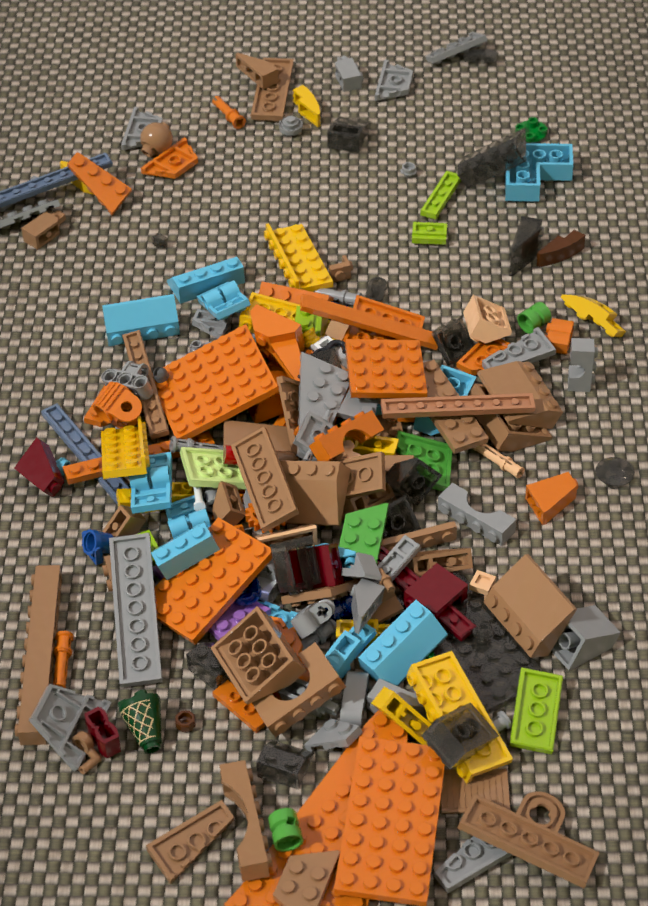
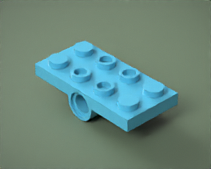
[196,280,251,320]
[129,452,172,514]
[165,495,211,539]

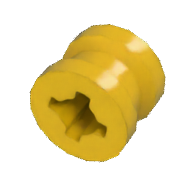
[303,327,321,349]

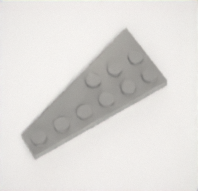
[297,352,349,461]

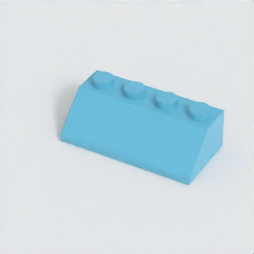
[167,257,245,304]
[102,294,180,346]
[413,365,477,435]
[358,600,448,686]

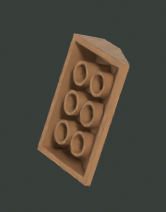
[477,361,563,429]
[468,383,552,452]
[279,460,351,526]
[483,554,577,658]
[211,606,307,704]

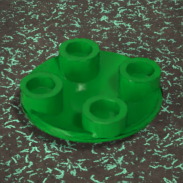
[515,117,548,142]

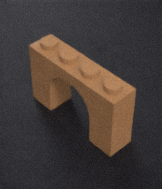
[252,642,346,737]

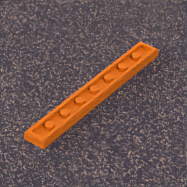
[300,294,439,350]

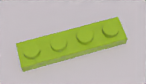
[420,171,462,220]

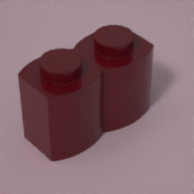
[85,707,121,759]

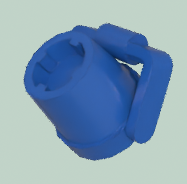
[82,529,113,565]

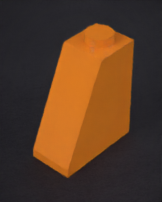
[525,472,578,525]

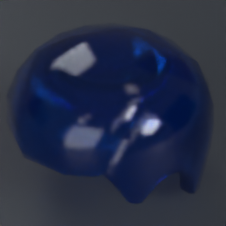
[234,577,262,607]

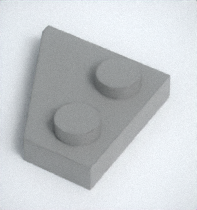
[192,309,232,339]
[304,718,363,752]

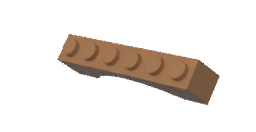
[219,760,273,882]

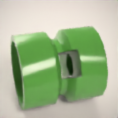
[517,302,552,334]
[268,808,303,852]

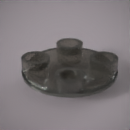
[595,457,635,489]

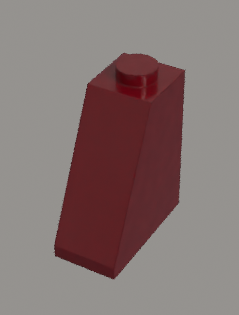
[14,437,64,497]

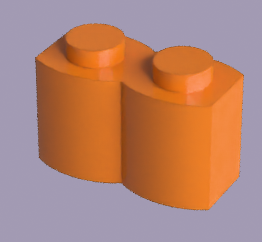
[545,318,574,354]

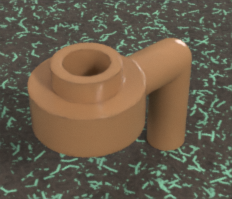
[72,731,102,774]

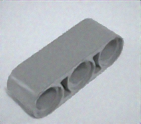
[340,671,369,727]

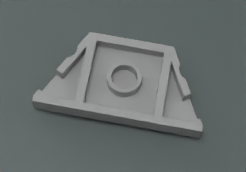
[375,59,413,101]
[121,107,163,150]

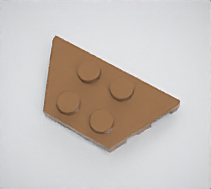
[273,850,340,906]

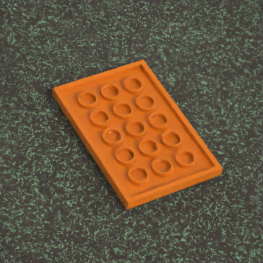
[155,517,276,645]

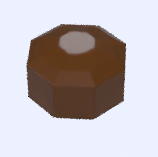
[175,710,196,732]

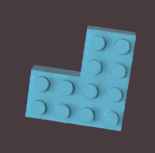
[505,143,573,202]

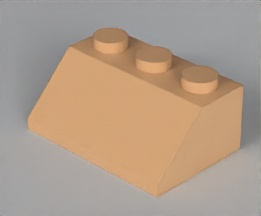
[463,295,512,343]
[253,524,318,557]

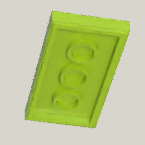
[509,667,563,755]

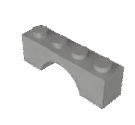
[438,483,516,546]

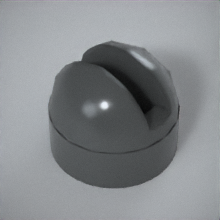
[153,367,169,383]

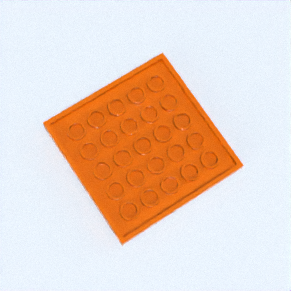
[152,324,279,440]

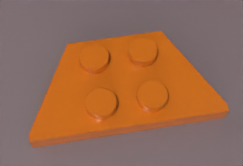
[141,137,198,179]

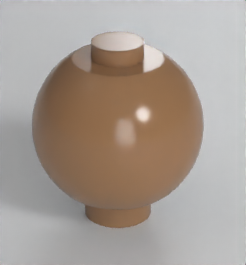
[140,122,173,158]

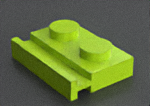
[412,222,447,245]
[295,306,322,336]

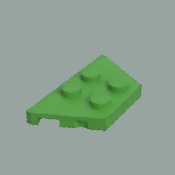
[339,503,389,564]

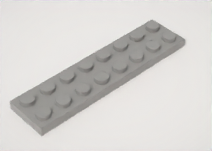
[109,533,163,688]

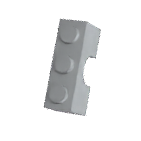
[568,338,598,392]

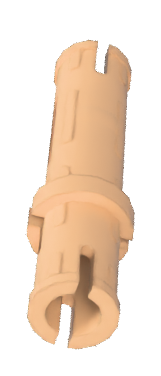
[474,444,525,479]

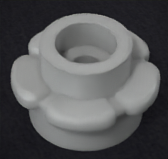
[400,162,417,177]

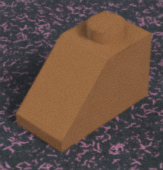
[212,481,245,526]
[102,505,146,537]

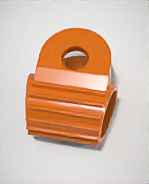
[92,381,142,429]

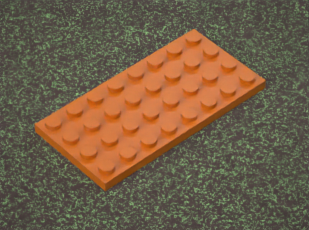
[334,736,447,906]

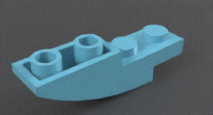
[325,624,377,679]

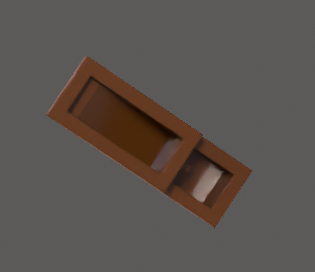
[536,229,586,267]

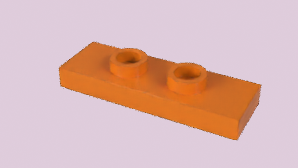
[212,680,266,733]

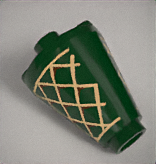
[117,690,162,754]

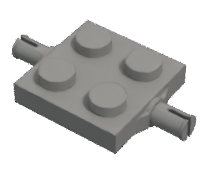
[293,410,333,461]

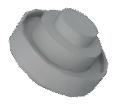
[279,116,303,136]

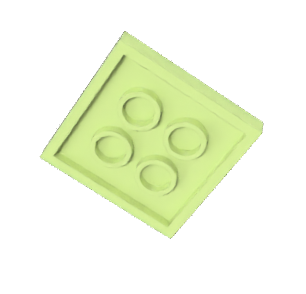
[180,447,246,490]

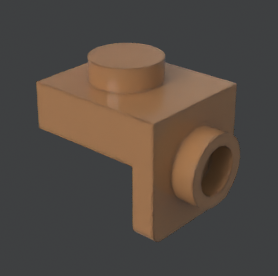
[329,255,353,283]

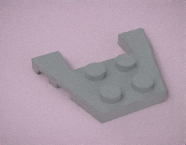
[29,684,112,772]

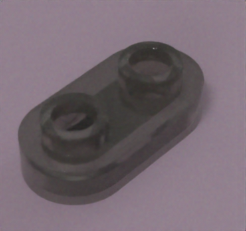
[366,277,387,303]

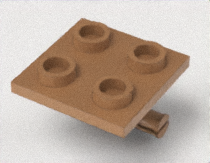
[350,568,405,624]

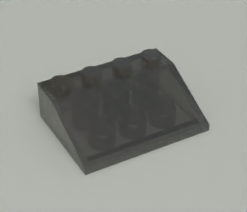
[458,128,526,188]

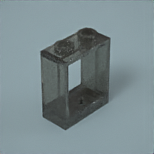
[270,535,322,596]

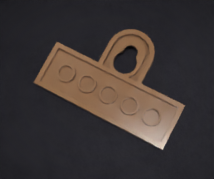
[457,792,600,888]

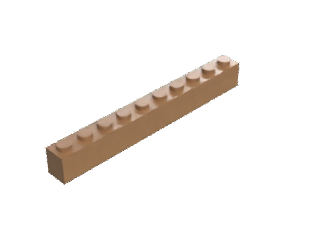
[15,565,62,745]

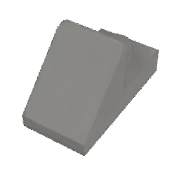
[341,552,382,581]

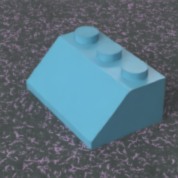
[151,521,220,580]

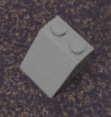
[551,605,621,671]

